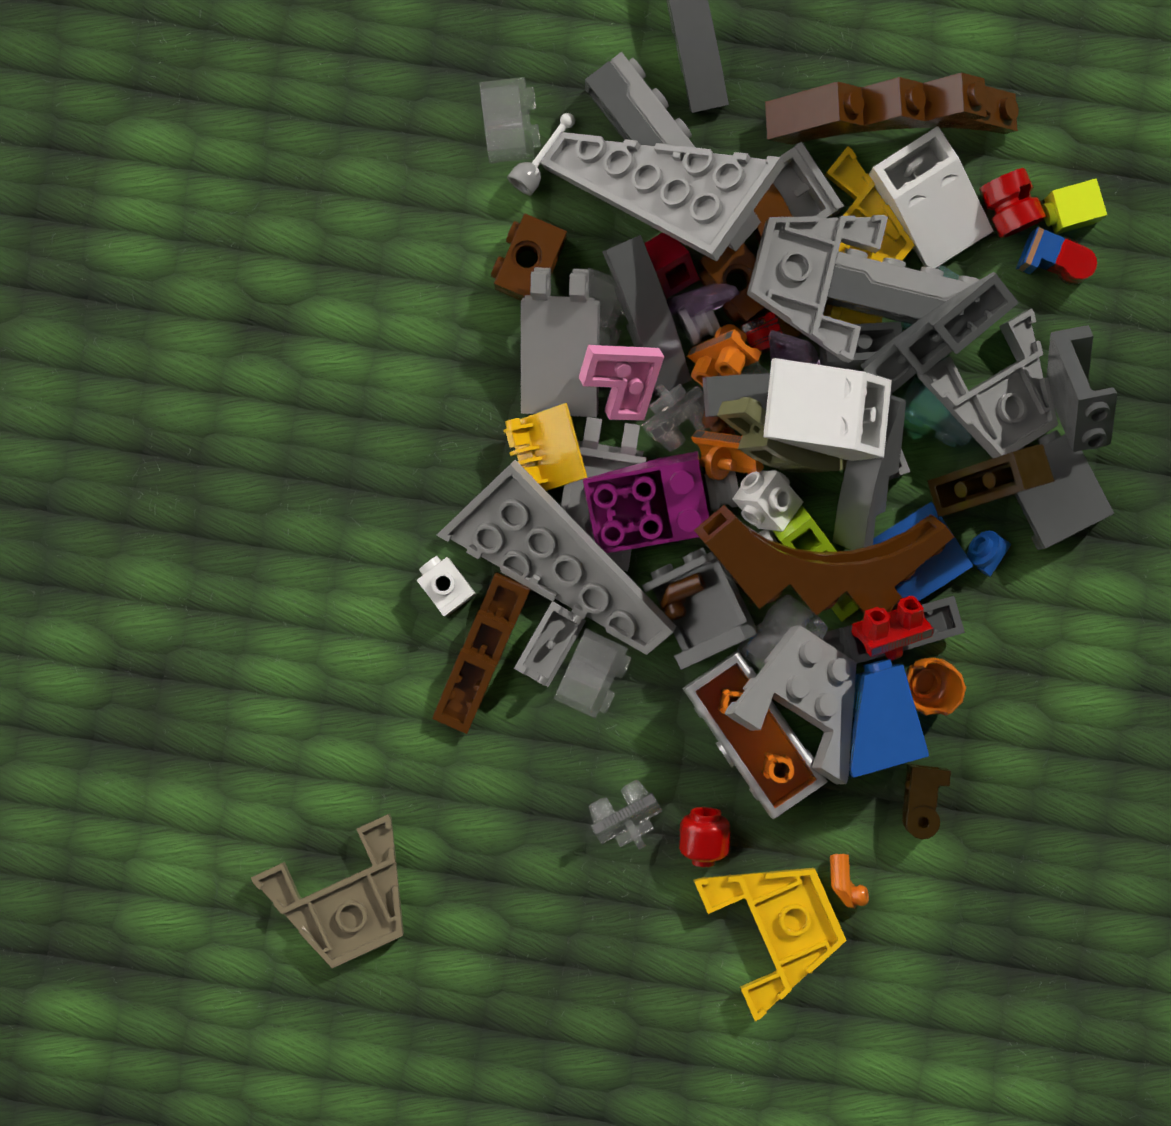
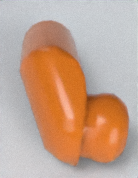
[830,854,869,909]

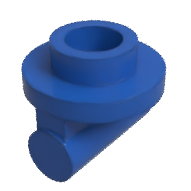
[967,531,1011,577]

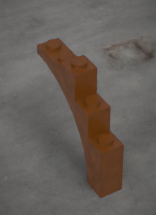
[765,72,1019,145]
[694,505,954,616]

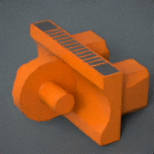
[687,324,762,387]
[691,426,764,480]

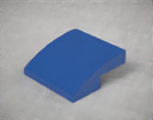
[873,502,973,603]

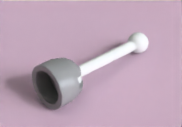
[507,113,575,196]

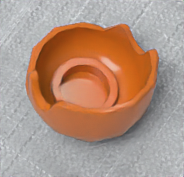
[905,657,966,716]

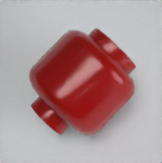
[679,807,730,867]

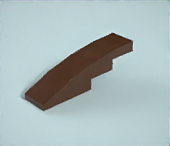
[432,572,531,734]

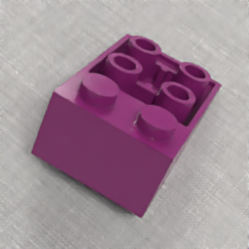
[583,451,710,553]

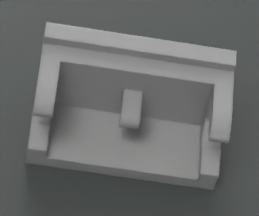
[773,142,844,218]
[514,601,586,687]

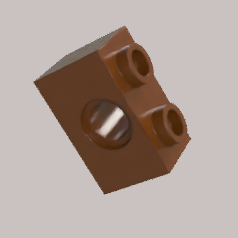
[491,213,567,301]
[697,243,767,325]

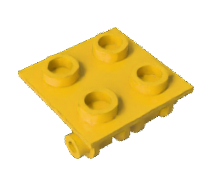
[503,403,587,491]

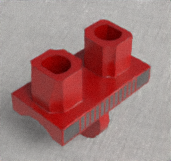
[851,595,933,660]

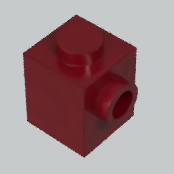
[644,232,699,299]

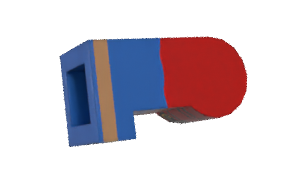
[1016,227,1097,285]

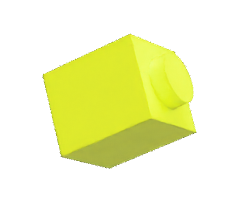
[1042,178,1107,234]

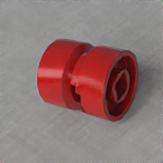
[979,168,1047,238]

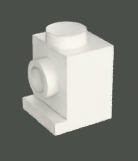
[417,556,477,617]

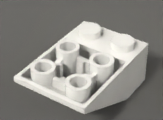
[869,126,993,268]
[763,358,892,461]

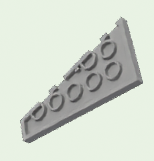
[540,132,785,261]
[436,460,677,655]

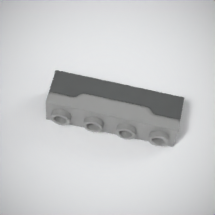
[585,52,695,147]
[826,249,979,325]

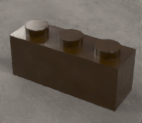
[927,444,1055,518]

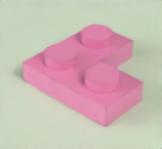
[579,345,664,420]

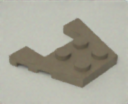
[251,813,404,968]

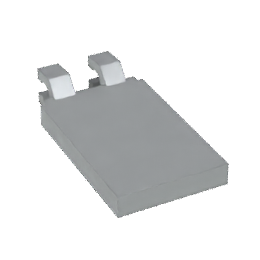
[521,267,600,417]
[561,417,646,571]

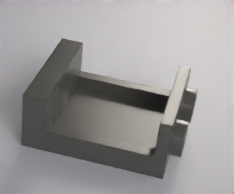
[1046,325,1118,452]
[1014,430,1114,550]
[642,548,759,670]

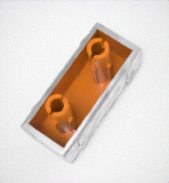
[682,652,828,819]

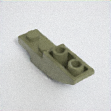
[717,397,848,473]

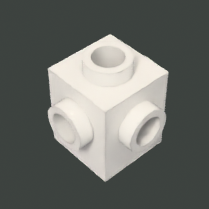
[732,470,803,532]

